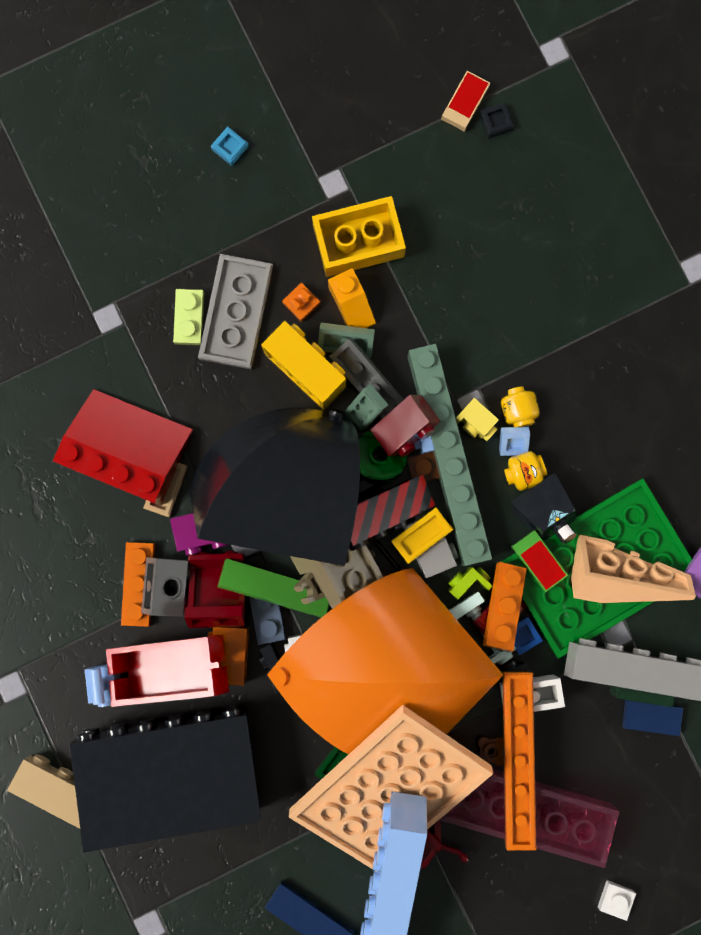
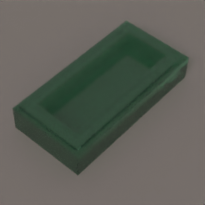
[610,686,674,707]

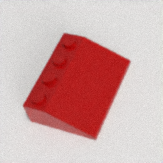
[53,389,193,505]

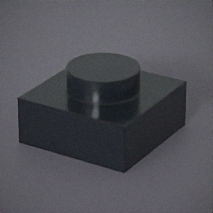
[499,659,529,684]

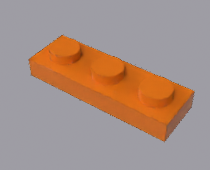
[121,542,155,627]
[483,562,527,652]

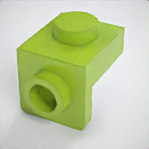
[448,567,493,599]

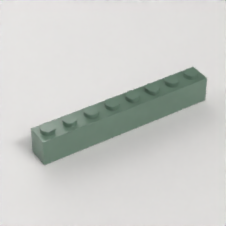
[407,344,492,566]

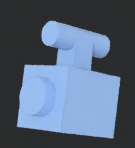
[85,664,121,707]

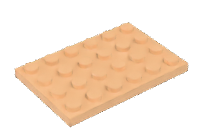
[289,705,493,871]

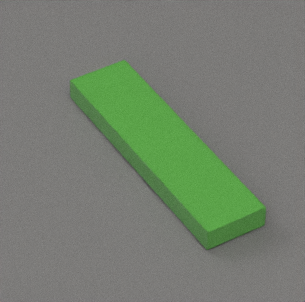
[218,558,329,618]

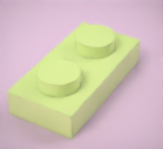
[173,289,204,345]

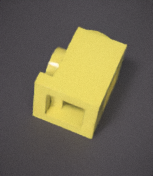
[455,398,499,441]

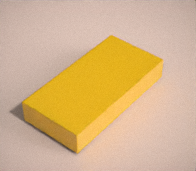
[391,508,453,564]

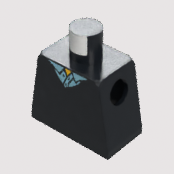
[511,473,577,544]

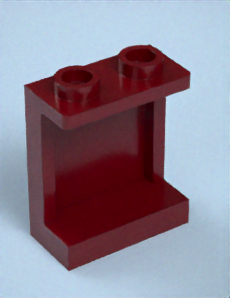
[184,551,246,628]

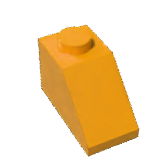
[328,268,376,328]

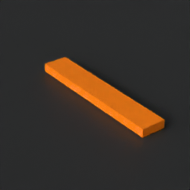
[503,672,536,850]

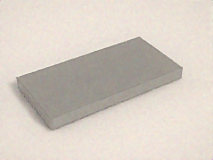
[198,254,273,370]

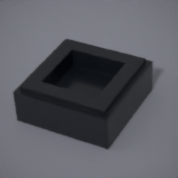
[479,103,514,139]

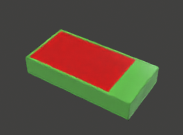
[511,530,568,592]

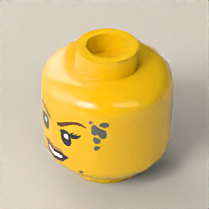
[501,386,540,427]

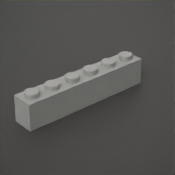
[564,638,701,701]

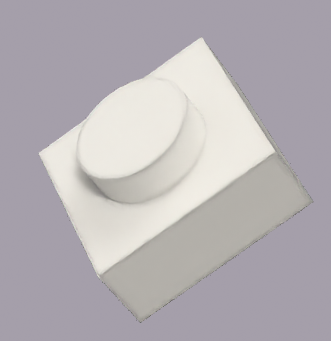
[598,880,636,921]

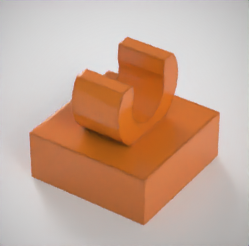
[282,283,320,322]

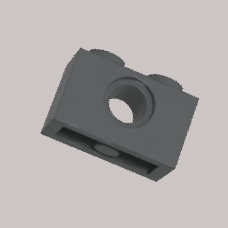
[141,557,190,617]

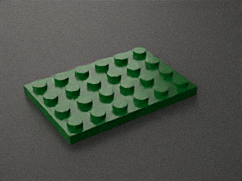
[500,478,692,658]

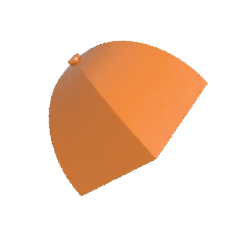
[267,568,503,755]

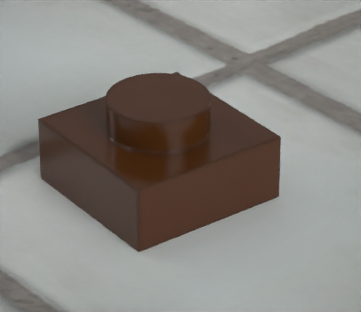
[407,452,440,482]

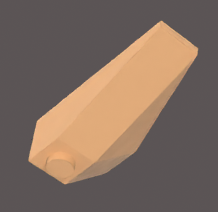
[571,535,696,603]

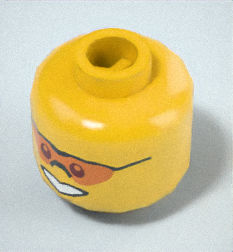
[504,451,547,491]

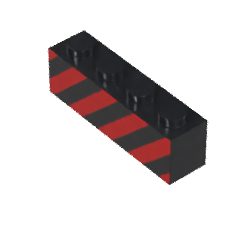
[349,475,435,551]

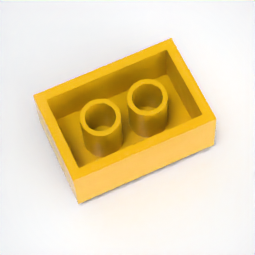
[312,196,406,277]
[261,321,346,410]

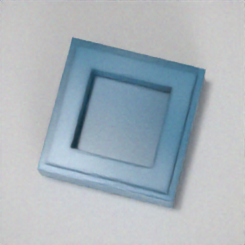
[211,126,249,166]

